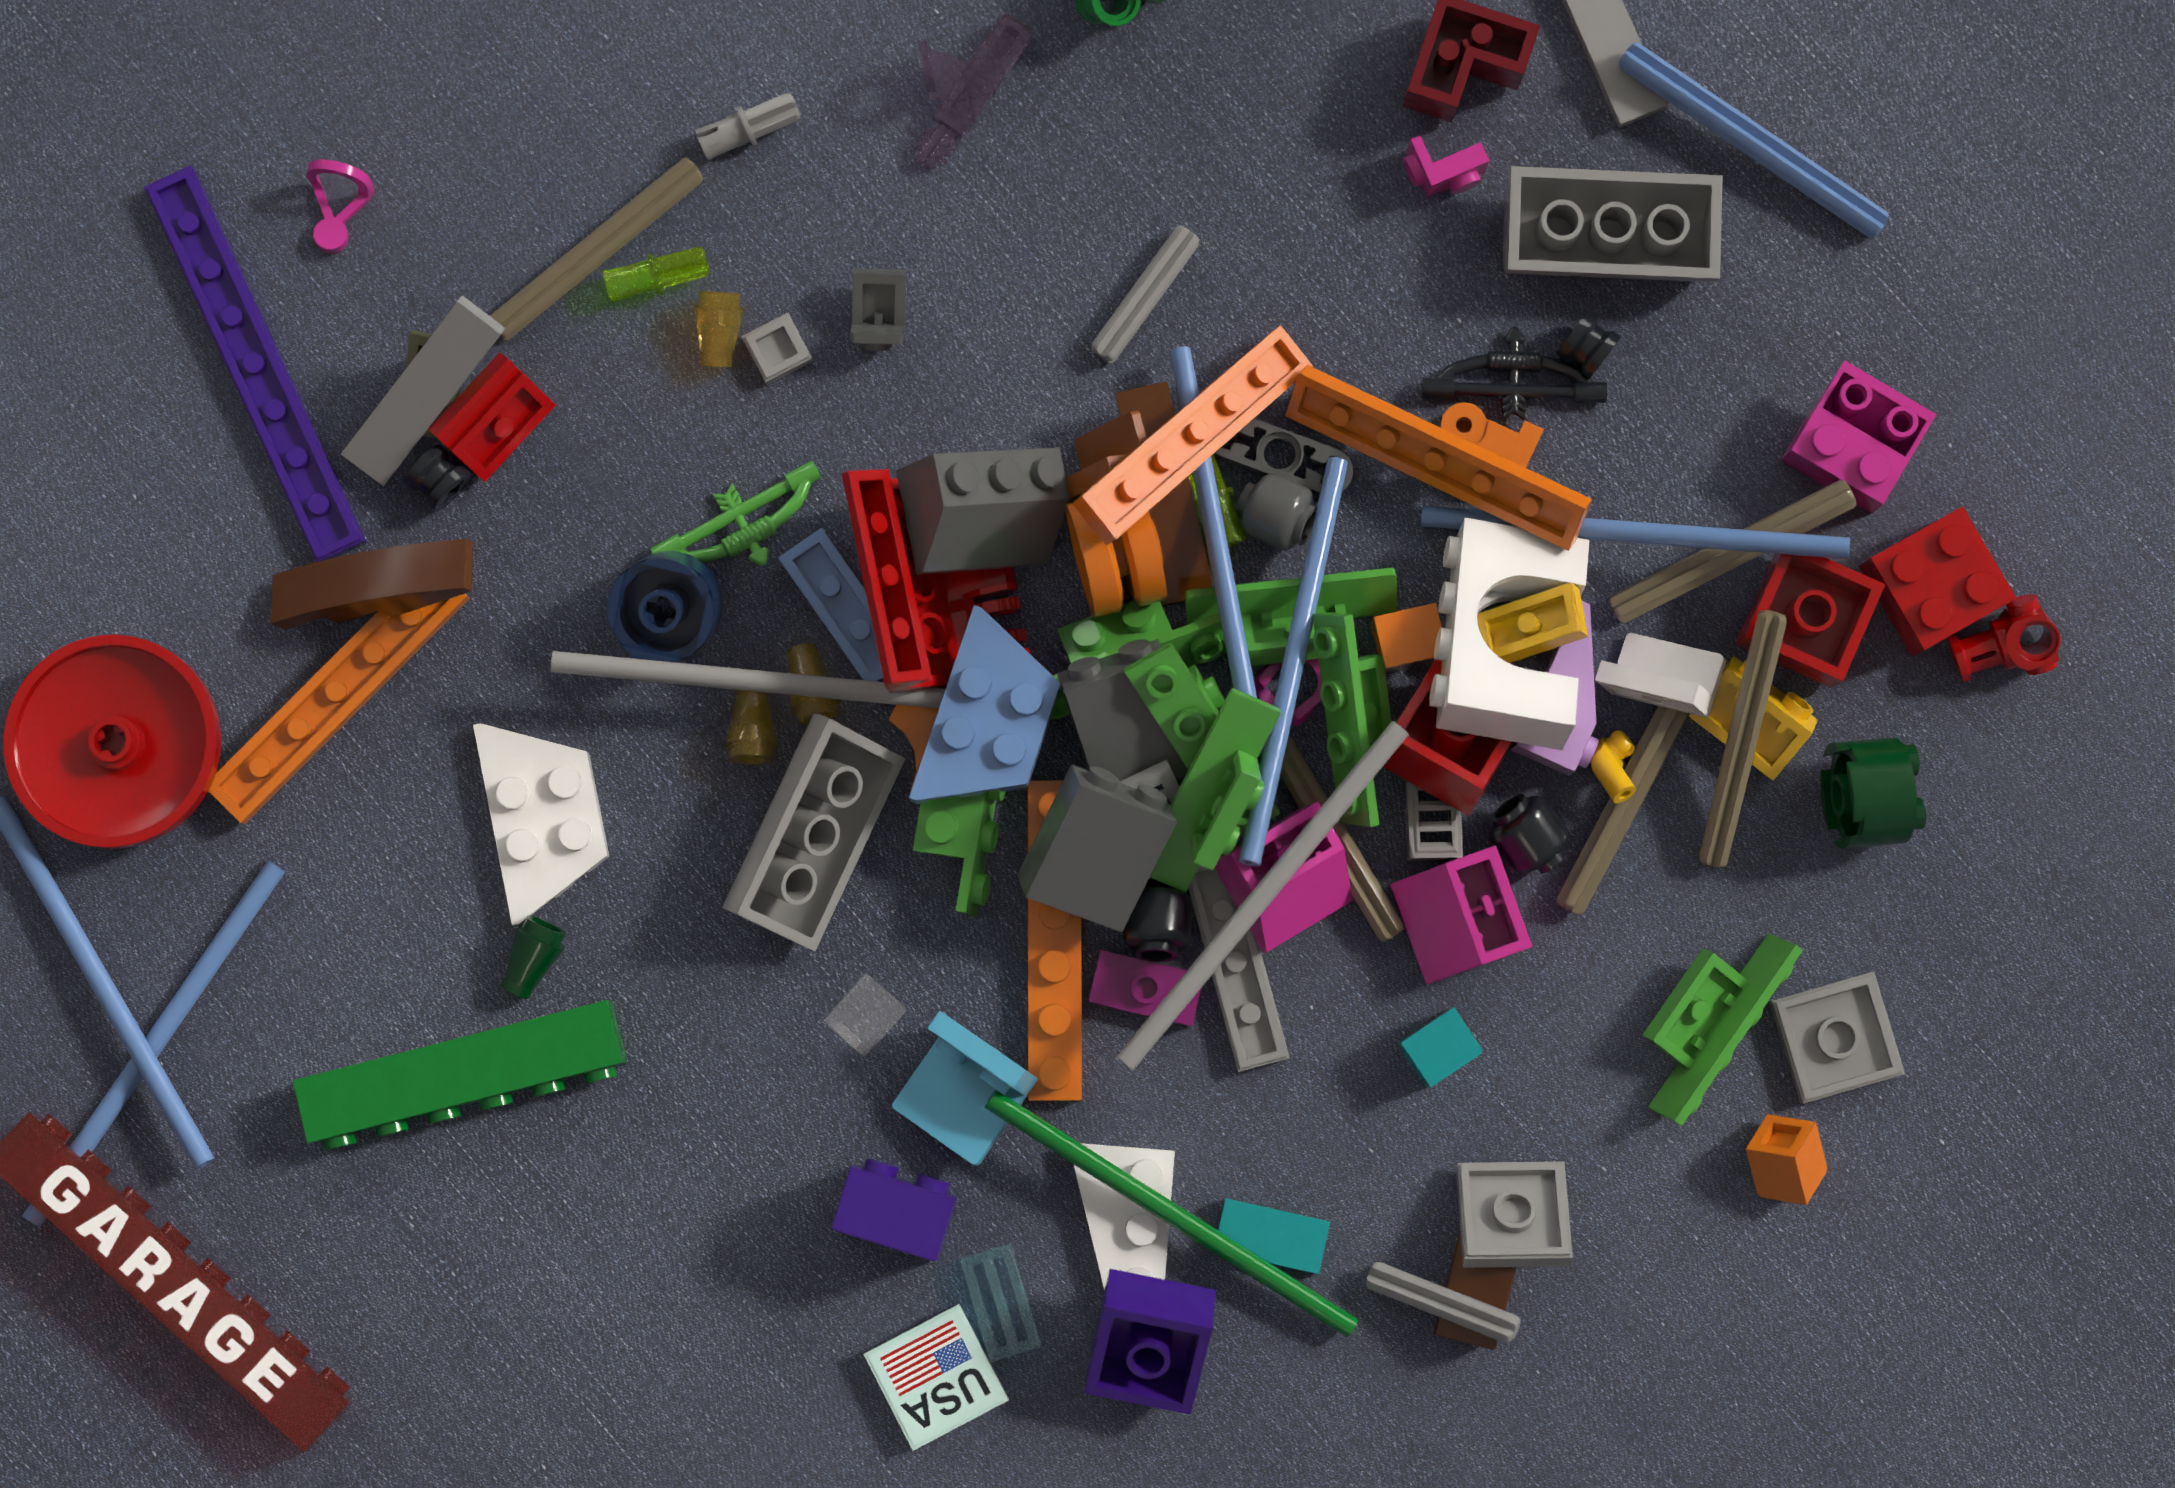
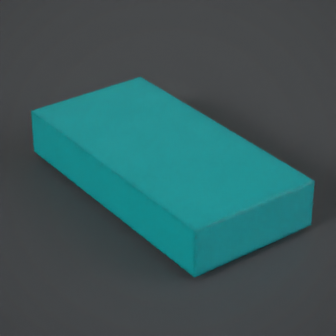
[1218,1198,1330,1274]

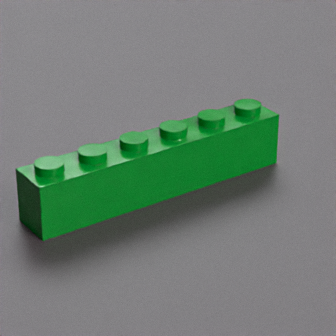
[292,1000,628,1151]

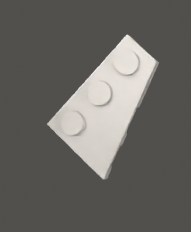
[1073,1143,1175,1290]

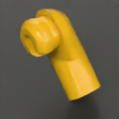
[1590,730,1636,804]

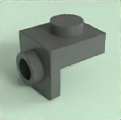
[850,268,907,351]

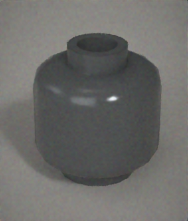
[1237,473,1317,551]

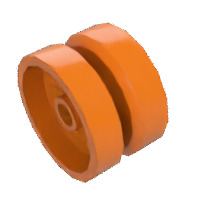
[1065,502,1167,618]

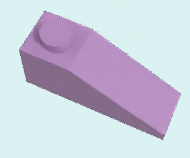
[1511,601,1599,776]

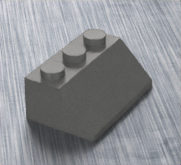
[896,447,1070,575]

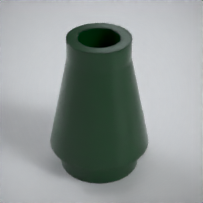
[501,915,566,999]

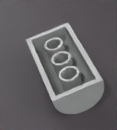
[1503,166,1723,283]
[722,713,906,951]

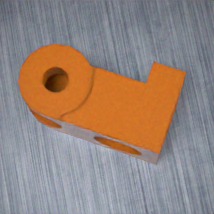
[1440,402,1544,468]

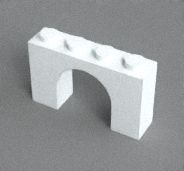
[1429,518,1589,750]

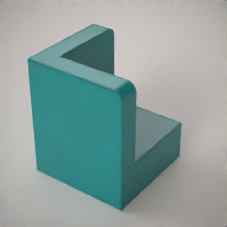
[1397,1007,1482,1088]

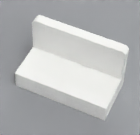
[1595,633,1726,718]

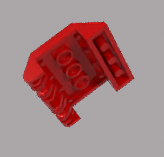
[841,469,1031,693]

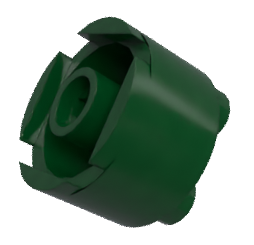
[1820,737,1926,849]

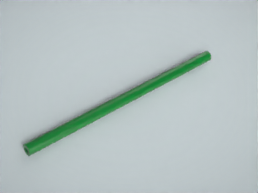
[984,1090,1358,1337]

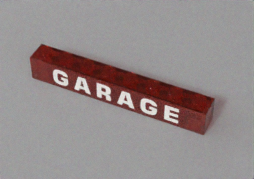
[0,1112,353,1452]

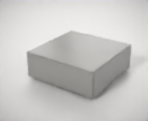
[741,313,813,385]

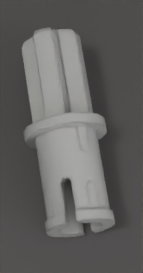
[695,93,800,161]

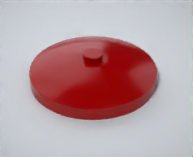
[3,634,221,849]

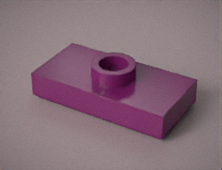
[1088,950,1201,1027]

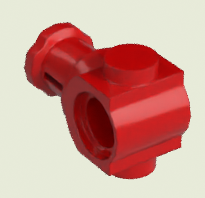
[1947,594,2061,683]

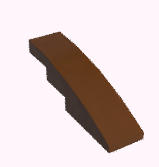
[1115,381,1213,607]
[270,539,473,630]

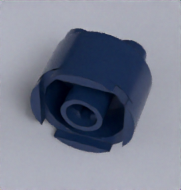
[607,551,723,662]

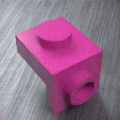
[1403,135,1489,198]

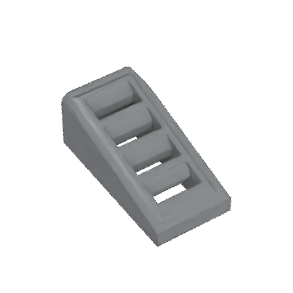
[1405,780,1463,861]

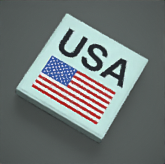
[863,1303,1009,1451]

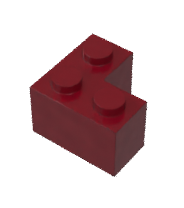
[1402,0,1540,123]

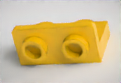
[1689,656,1817,781]

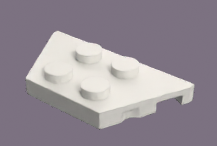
[473,723,609,926]

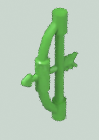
[650,460,822,566]

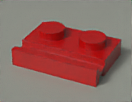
[428,352,556,482]

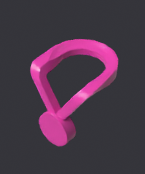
[306,159,375,253]
[1253,659,1322,726]

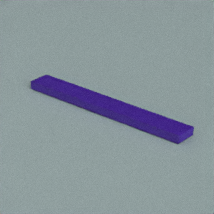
[144,165,368,562]

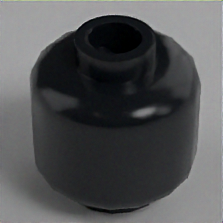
[1489,794,1569,874]
[1123,879,1193,962]

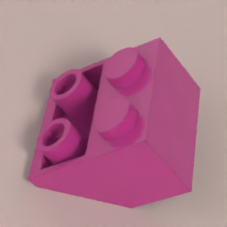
[1780,360,1937,514]
[1214,802,1353,954]
[1390,845,1533,985]

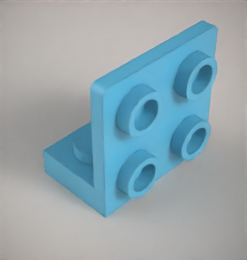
[892,1011,1038,1166]

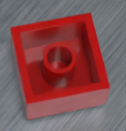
[1859,506,2016,657]
[1735,554,1886,688]
[1383,659,1514,816]

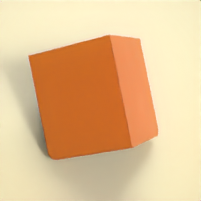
[1370,603,1442,674]
[1746,1114,1827,1205]

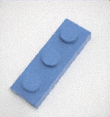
[778,528,884,682]

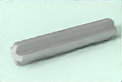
[1091,225,1199,363]
[1366,1262,1520,1343]

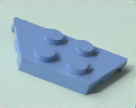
[909,605,1061,804]

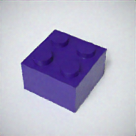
[831,1158,958,1262]
[1084,1269,1216,1415]

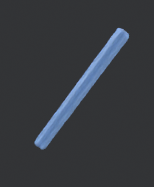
[1619,42,1889,238]

